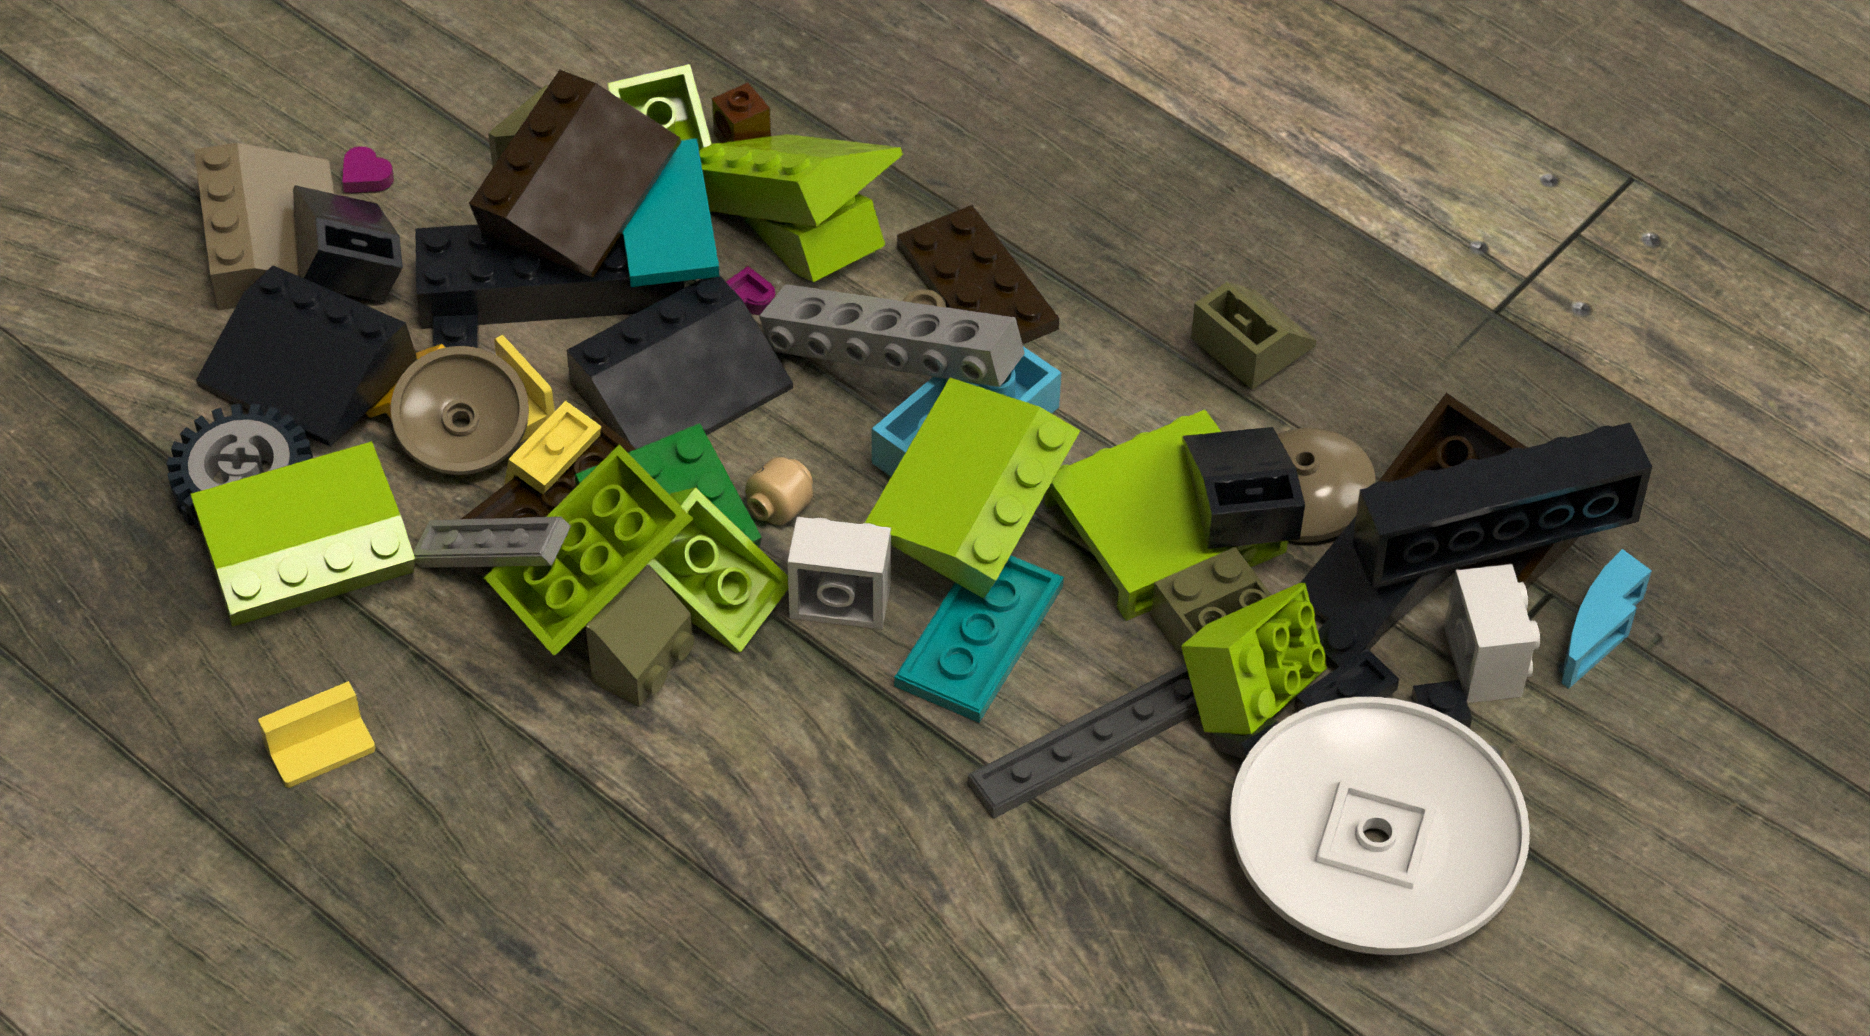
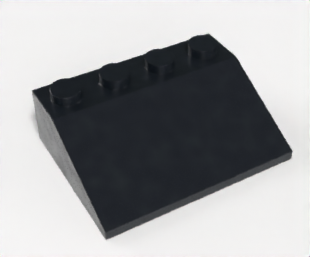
[196,265,418,447]
[566,276,793,449]

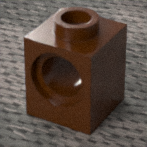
[712,83,771,143]

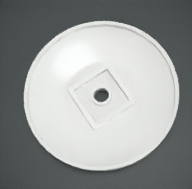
[1229,697,1530,955]

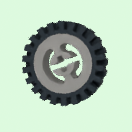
[167,403,313,533]

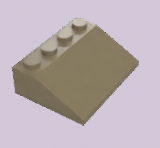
[194,143,334,310]

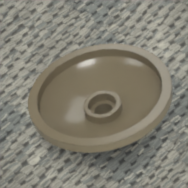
[391,346,529,475]
[1277,428,1376,542]

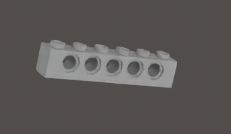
[759,284,1025,387]

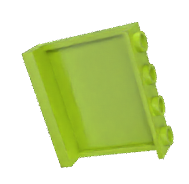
[1044,409,1288,621]

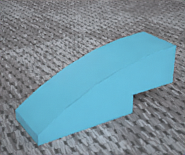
[1562,549,1652,688]

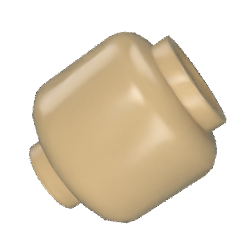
[745,457,813,525]

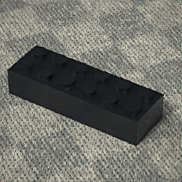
[415,224,685,329]
[1353,422,1652,589]

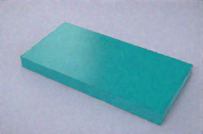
[623,139,720,287]
[894,555,1064,723]

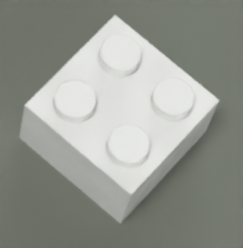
[788,517,891,629]
[1444,564,1540,703]

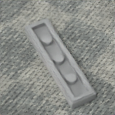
[413,517,571,568]

